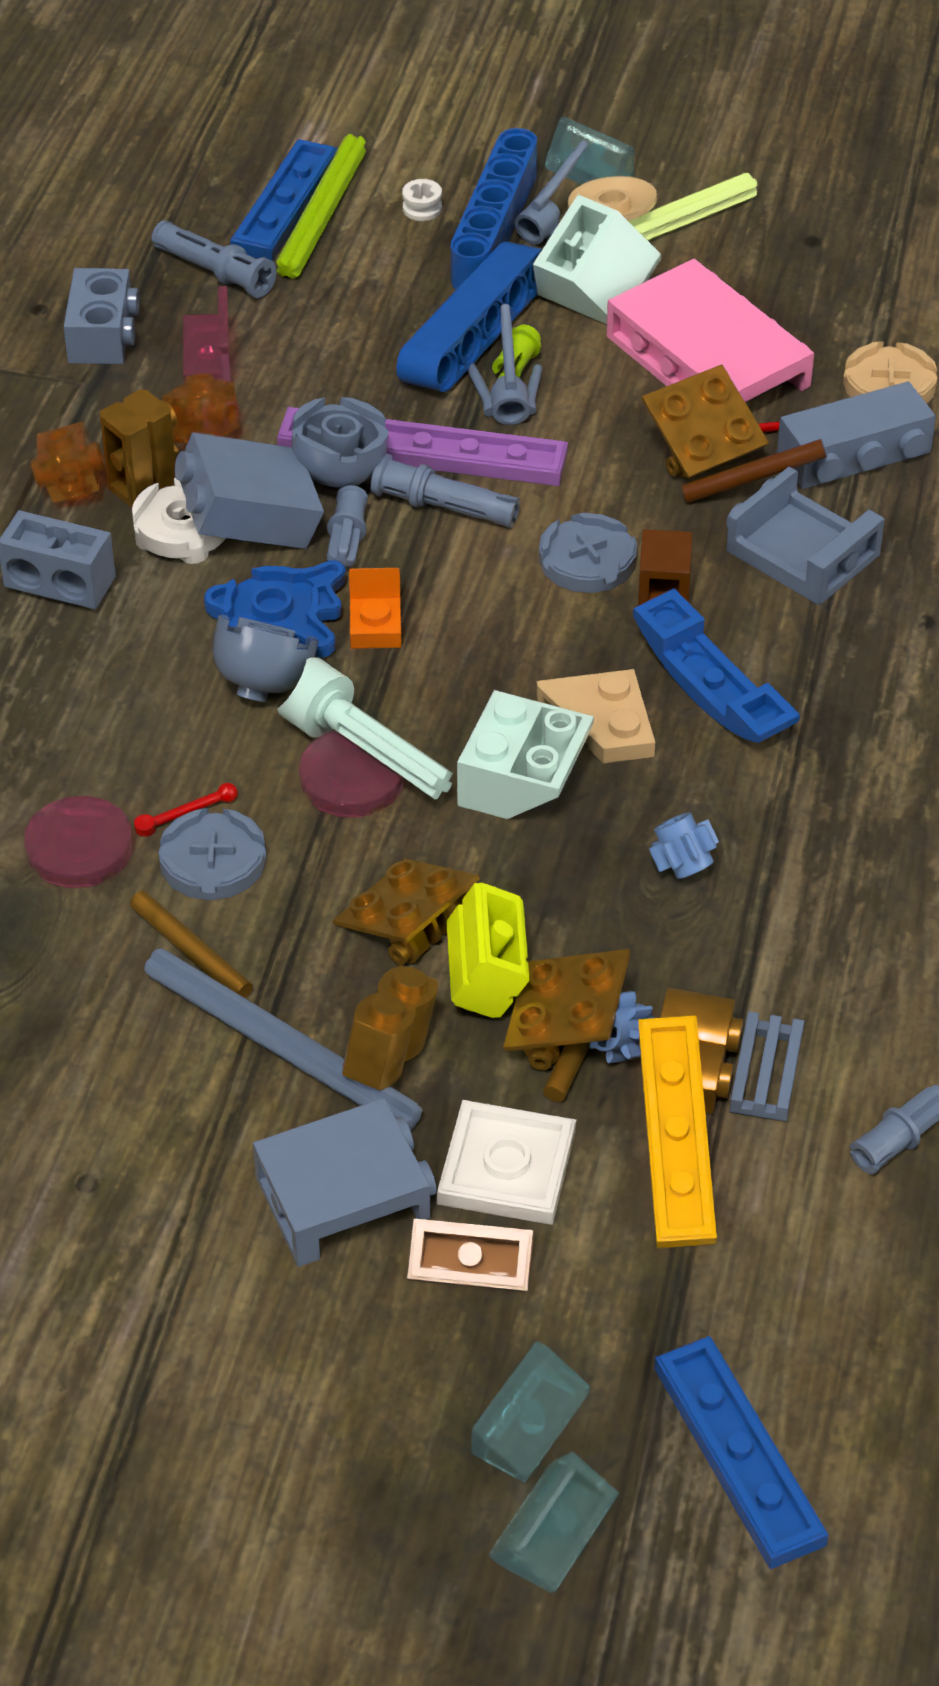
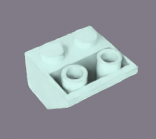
[533,194,661,324]
[457,690,594,819]

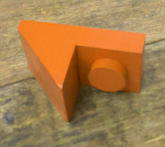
[349,568,401,649]

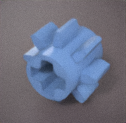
[649,812,719,879]
[589,991,654,1063]

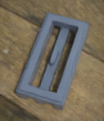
[730,1011,804,1122]

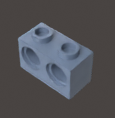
[64,268,139,364]
[0,510,116,609]

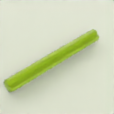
[276,134,366,279]

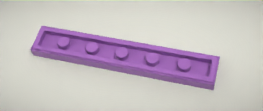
[277,407,568,486]

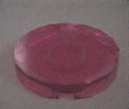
[299,731,404,817]
[25,796,132,888]

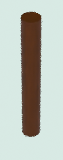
[682,439,827,503]

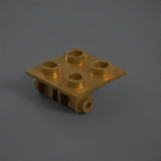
[641,364,769,479]
[332,858,480,965]
[503,949,631,1070]

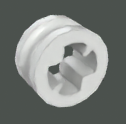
[403,179,442,221]

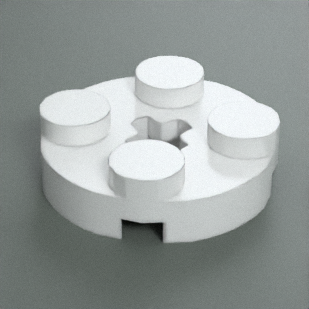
[132,478,226,564]

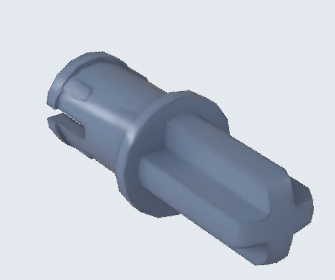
[327,485,368,566]
[849,1085,939,1174]

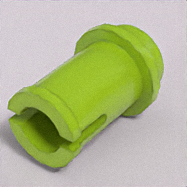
[492,325,541,378]

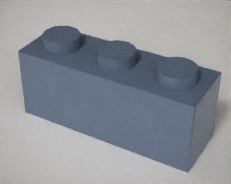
[777,381,936,489]

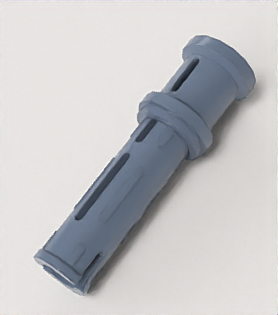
[152,220,277,298]
[370,453,520,528]

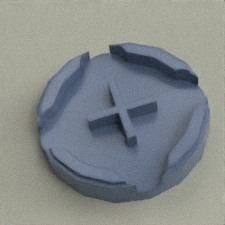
[539,513,637,593]
[158,808,267,900]

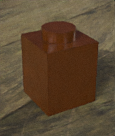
[638,529,693,606]

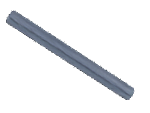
[144,948,423,1131]

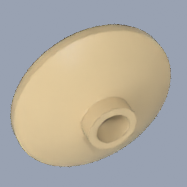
[568,176,657,221]

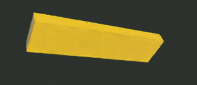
[638,1016,717,1248]

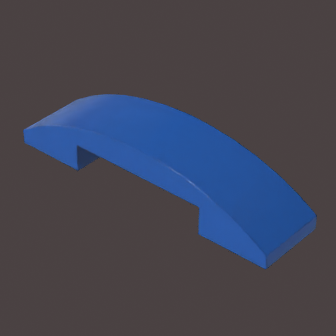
[633,589,800,743]

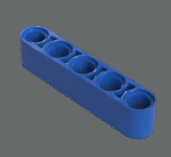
[451,128,537,290]
[396,241,543,392]

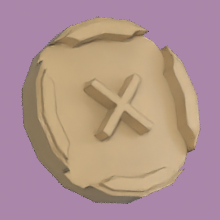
[843,342,938,404]

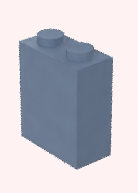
[175,432,324,549]

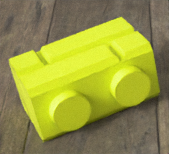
[447,882,530,1018]

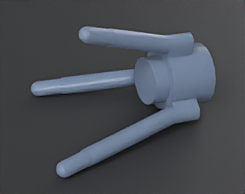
[514,140,588,245]
[468,304,542,425]

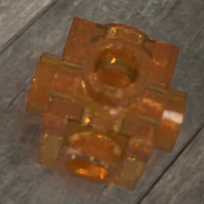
[162,373,240,444]
[31,421,105,503]

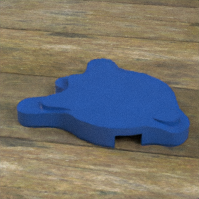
[204,560,347,658]

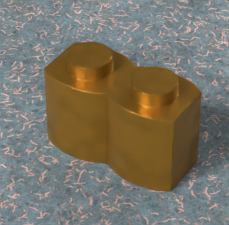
[342,965,438,1091]
[660,987,743,1114]

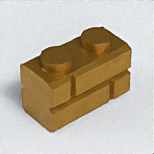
[100,389,179,508]

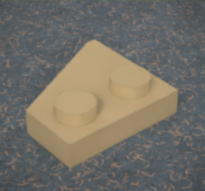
[536,669,655,763]

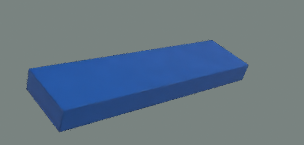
[230,139,338,261]
[654,1336,828,1570]

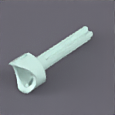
[277,657,453,799]

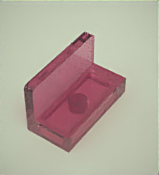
[183,286,231,389]

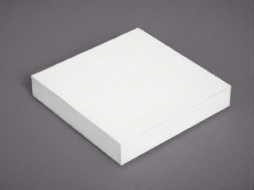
[437,1100,576,1225]

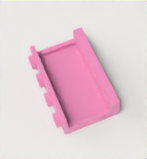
[606,259,814,402]

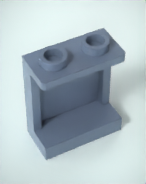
[726,467,885,606]
[253,1098,437,1267]

